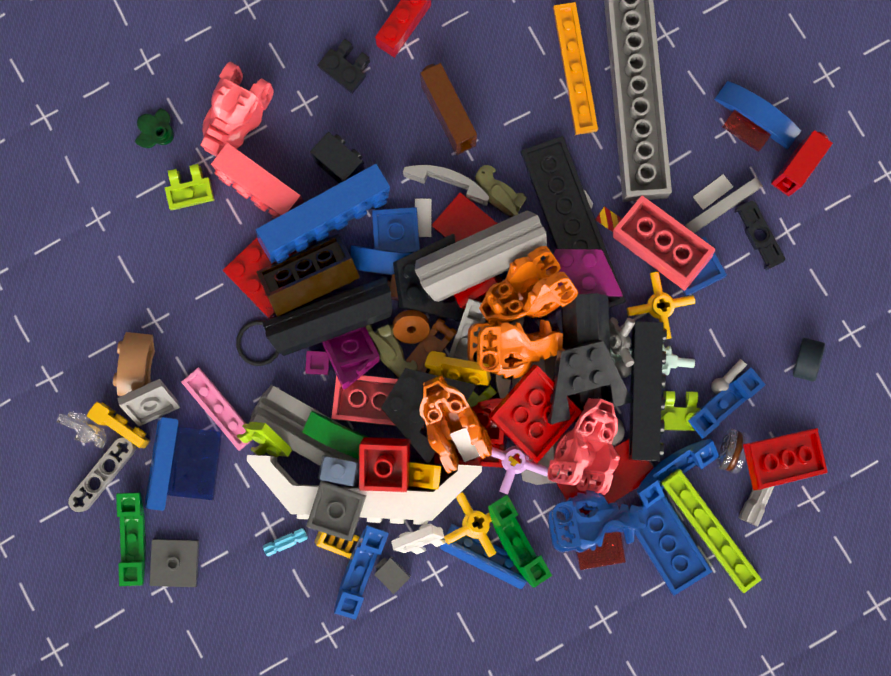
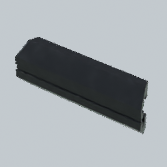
[262,277,392,356]
[561,293,610,422]

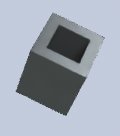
[374,556,411,594]

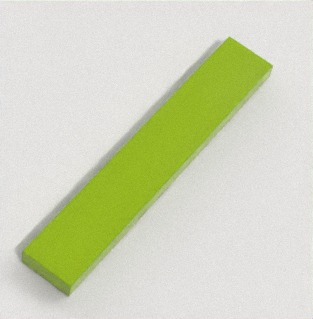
[660,469,762,593]

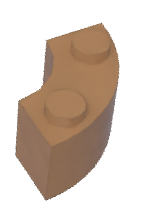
[113,332,155,396]

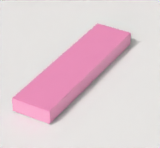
[181,367,253,451]

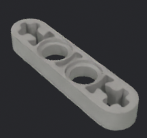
[685,177,763,233]
[68,438,136,512]

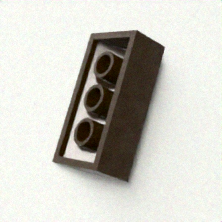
[257,234,360,316]

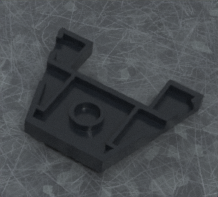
[393,234,465,322]
[547,340,632,424]
[381,368,476,463]

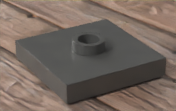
[306,481,367,541]
[149,539,199,587]

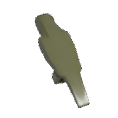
[475,165,527,218]
[366,324,418,378]

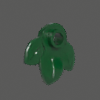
[135,108,174,148]

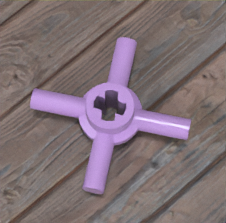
[491,445,549,494]

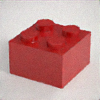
[359,437,410,492]

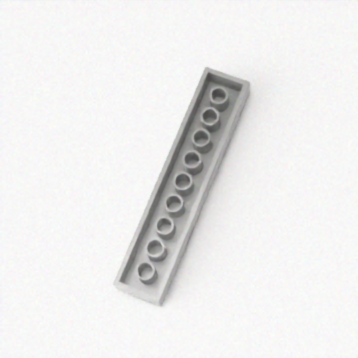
[604,0,672,202]

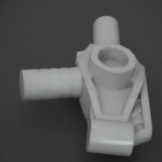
[609,317,635,367]

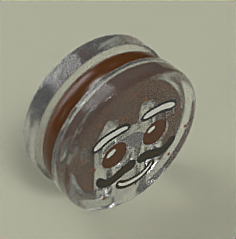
[717,428,750,474]

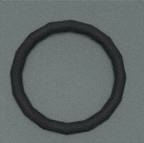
[236,320,279,366]

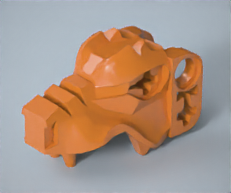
[479,246,578,326]
[467,320,563,379]
[420,375,492,473]

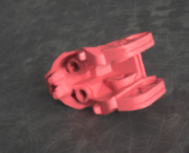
[201,62,274,157]
[547,398,620,495]

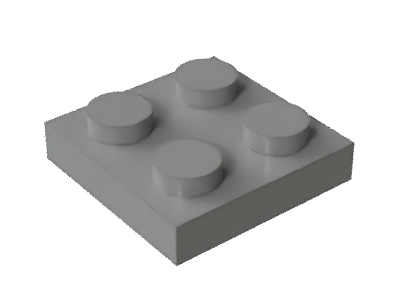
[117,379,180,426]

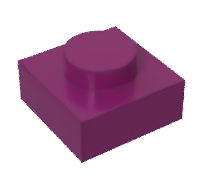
[305,351,330,375]

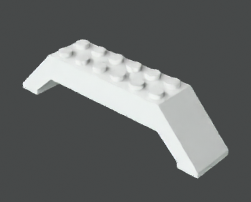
[247,455,482,525]

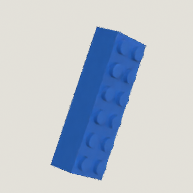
[255,164,390,264]

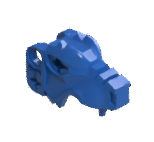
[548,490,646,553]

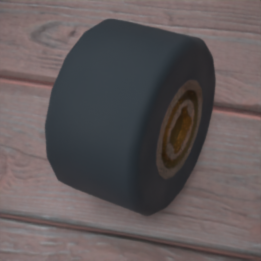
[793,338,825,382]

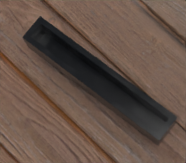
[629,321,667,461]

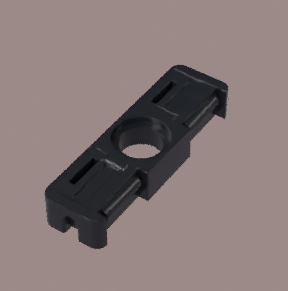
[735,200,785,270]

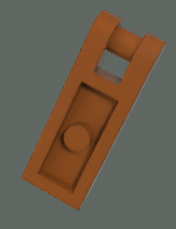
[406,318,457,373]

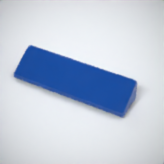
[144,417,178,511]
[440,524,527,589]

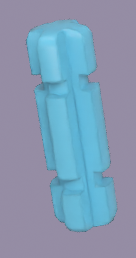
[263,528,308,556]

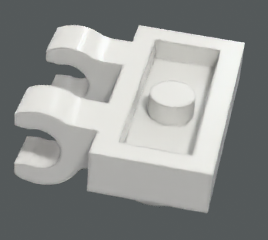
[391,524,446,554]

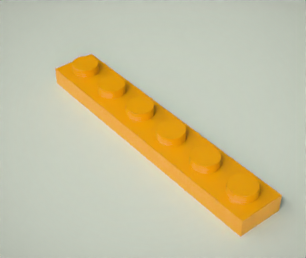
[553,2,598,135]

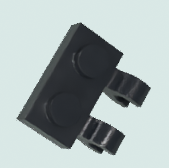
[317,39,370,94]

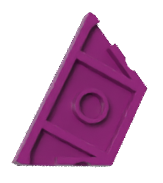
[547,249,623,297]
[322,327,379,389]

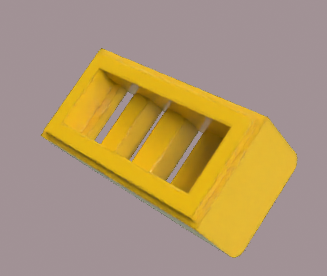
[315,531,360,559]

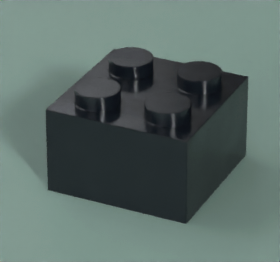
[310,131,365,184]

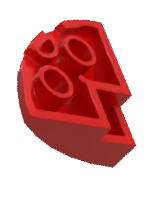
[434,398,507,468]

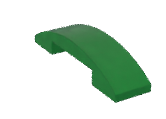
[302,411,367,460]
[116,492,146,586]
[488,495,552,588]

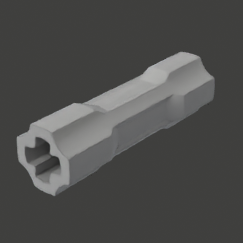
[738,486,774,527]

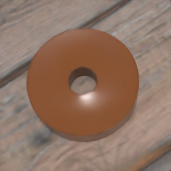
[393,310,430,344]

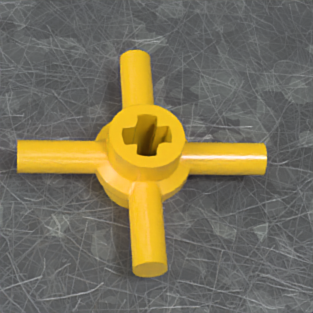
[627,272,695,339]
[444,492,497,557]

